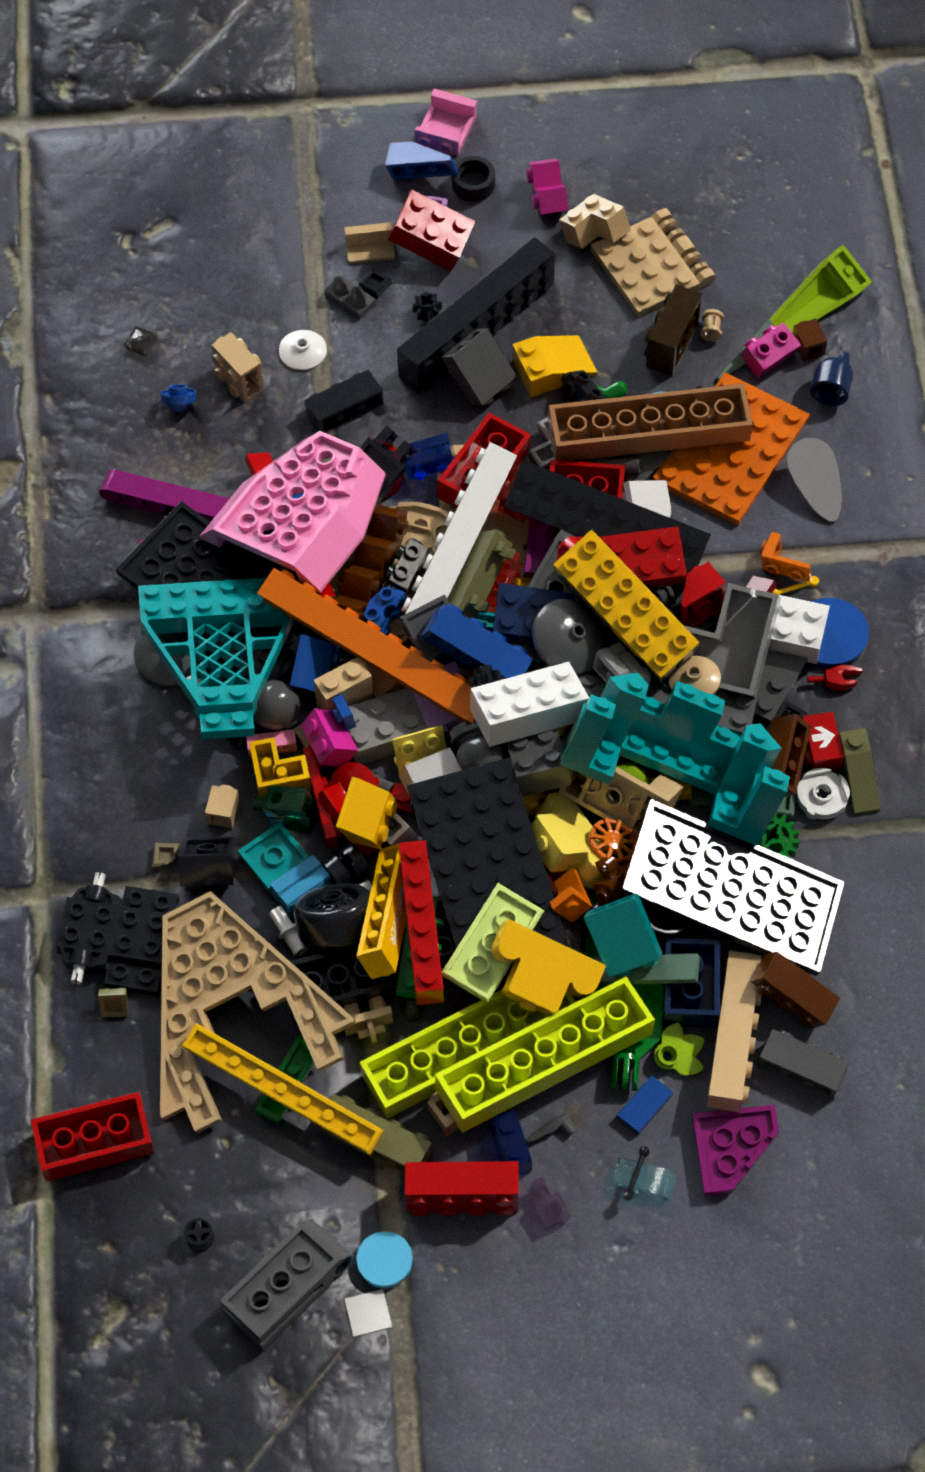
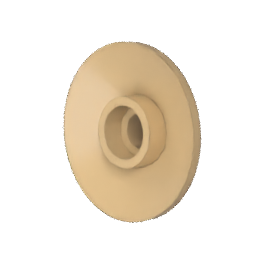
[669,656,721,694]

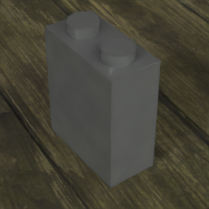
[441,328,517,406]

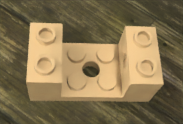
[559,767,683,837]

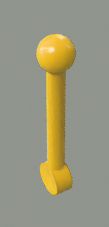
[773,576,819,595]

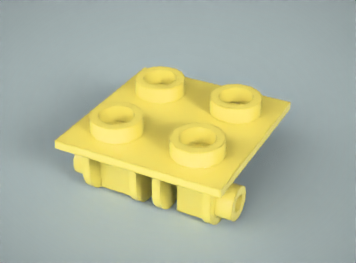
[392,725,447,774]

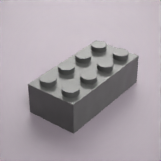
[504,728,571,796]

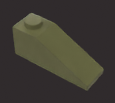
[839,728,880,815]

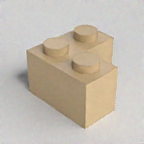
[559,194,631,249]

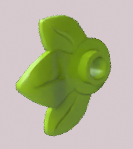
[654,1023,704,1076]

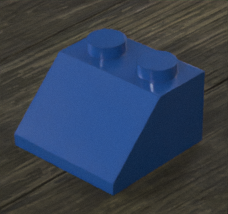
[290,635,341,694]

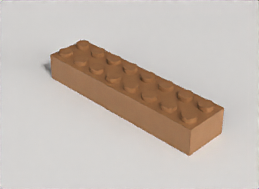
[548,384,753,461]

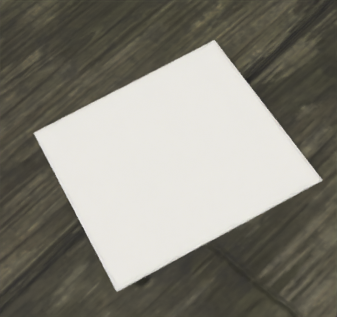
[344,1289,392,1337]

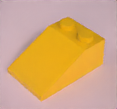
[512,335,598,398]

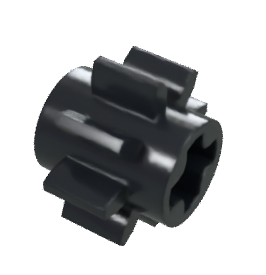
[412,292,442,322]
[469,665,502,688]

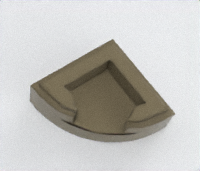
[152,843,181,870]

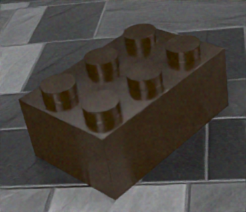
[644,284,703,376]

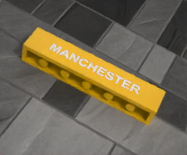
[357,842,407,979]

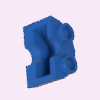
[365,587,407,636]

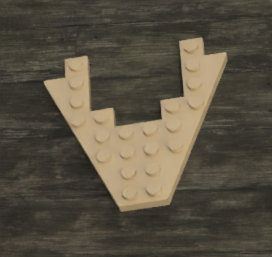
[160,891,357,1133]

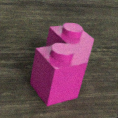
[525,158,568,214]

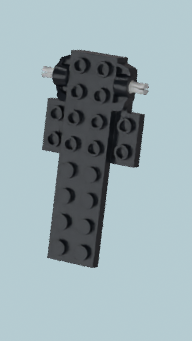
[56,872,278,996]

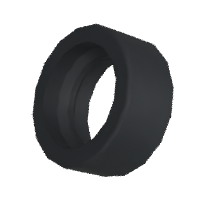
[452,156,495,201]

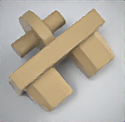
[344,996,393,1044]

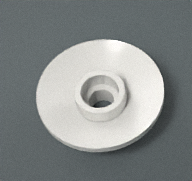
[279,330,327,371]

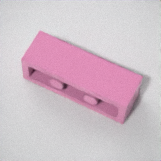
[246,729,297,757]

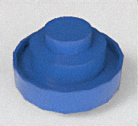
[160,384,197,412]

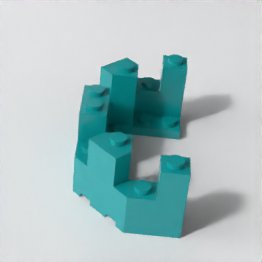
[560,673,790,846]

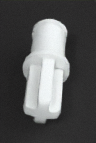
[269,906,309,957]

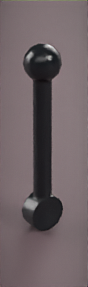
[623,1146,650,1201]

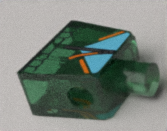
[252,786,318,835]

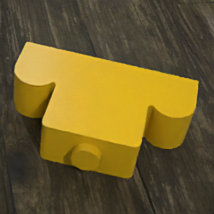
[492,919,606,1015]

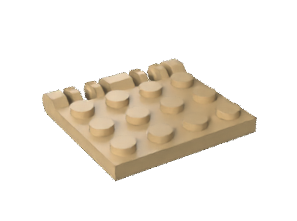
[591,208,716,317]

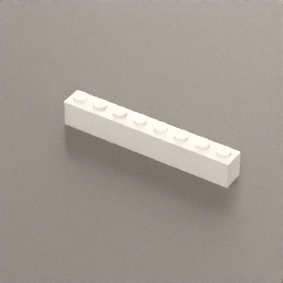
[401,442,517,614]

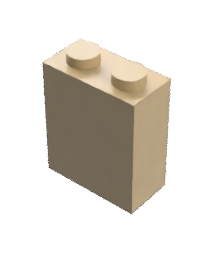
[313,657,374,710]

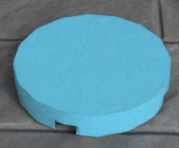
[356,1231,413,1289]

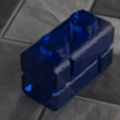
[406,432,455,480]
[489,1111,532,1176]

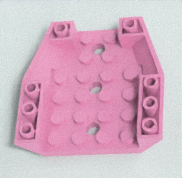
[199,431,386,593]

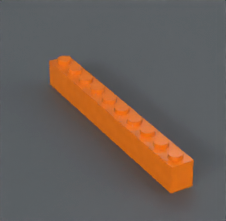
[257,568,477,725]

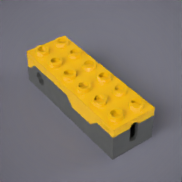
[553,530,700,685]

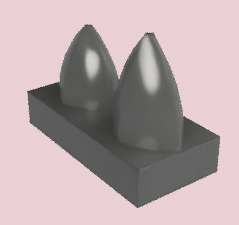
[324,275,376,320]

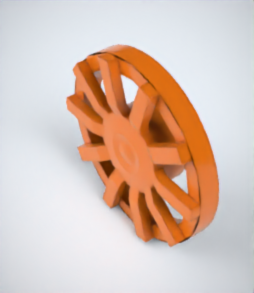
[588,818,636,864]

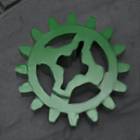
[758,813,800,859]

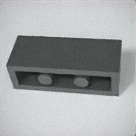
[758,1029,849,1100]

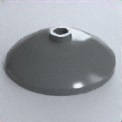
[532,599,604,675]
[134,632,210,688]

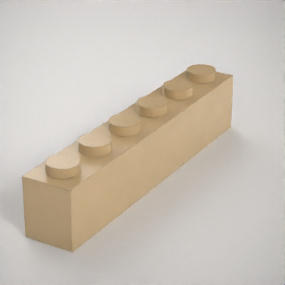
[707,950,762,1113]

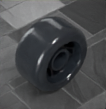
[294,883,370,952]

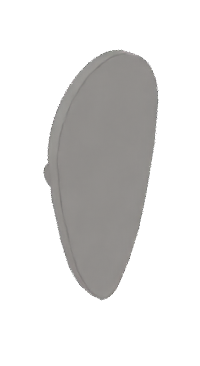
[786,438,842,522]

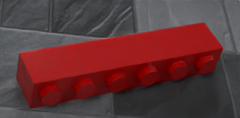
[399,840,444,1005]

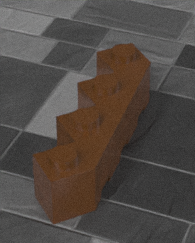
[335,505,409,623]

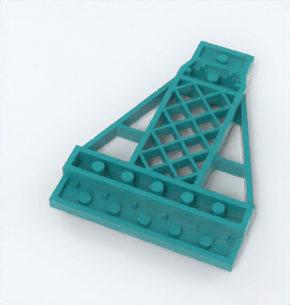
[138,578,295,740]

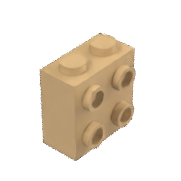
[212,332,264,404]

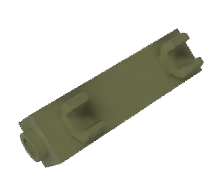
[447,529,516,619]

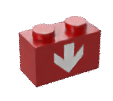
[802,712,845,770]

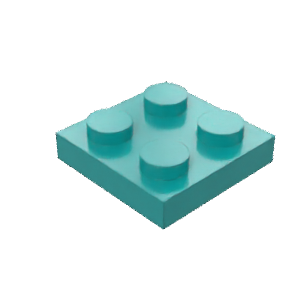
[238,822,309,893]

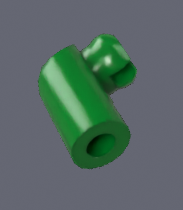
[596,381,627,399]

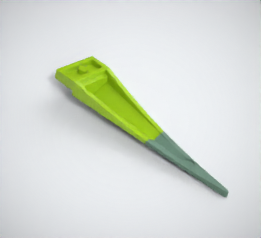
[716,245,872,380]

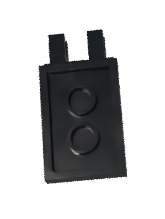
[360,426,416,508]

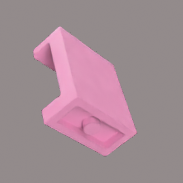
[415,89,477,156]

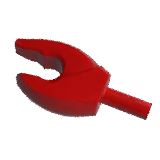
[807,665,863,691]

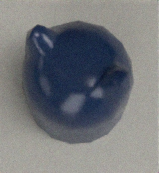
[810,352,853,406]

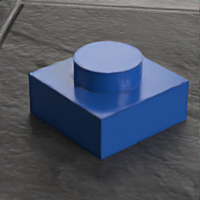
[332,694,356,731]

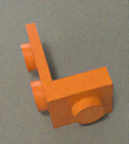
[760,532,811,582]
[550,868,592,922]

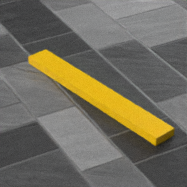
[181,1023,384,1156]

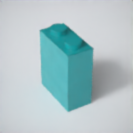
[584,893,662,978]

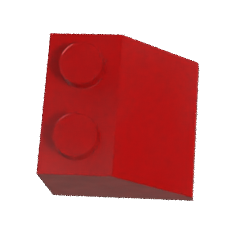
[681,562,726,628]

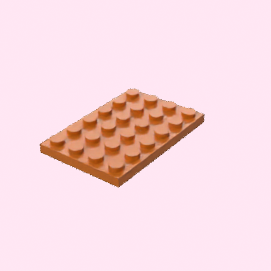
[652,372,810,526]

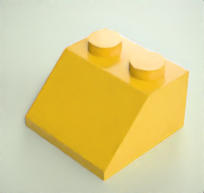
[336,777,397,849]

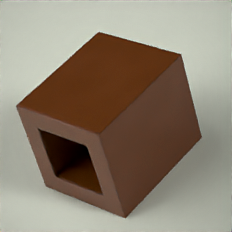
[793,319,827,361]

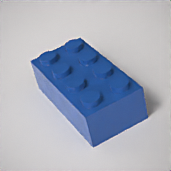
[419,604,533,680]

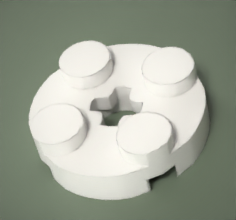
[796,768,850,819]

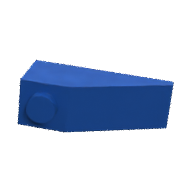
[385,142,458,180]

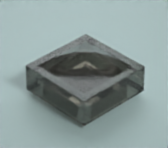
[125,326,158,357]

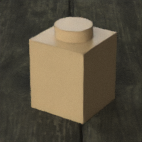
[205,785,240,829]

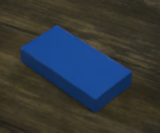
[617,1076,673,1135]

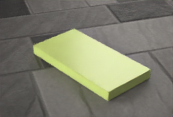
[442,883,544,1003]

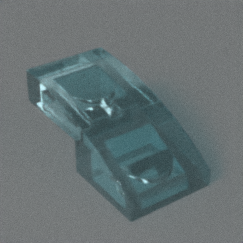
[612,1157,677,1201]

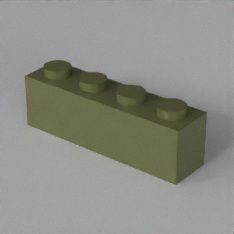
[318,1094,432,1174]

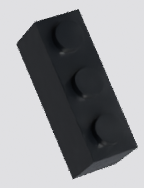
[305,369,384,432]

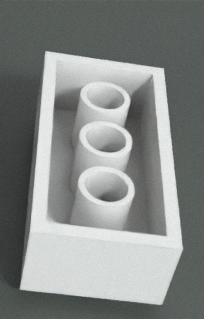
[752,589,830,664]
[470,662,589,747]

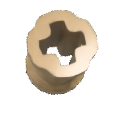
[700,309,724,341]

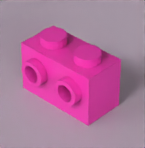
[740,322,801,378]
[301,708,358,767]

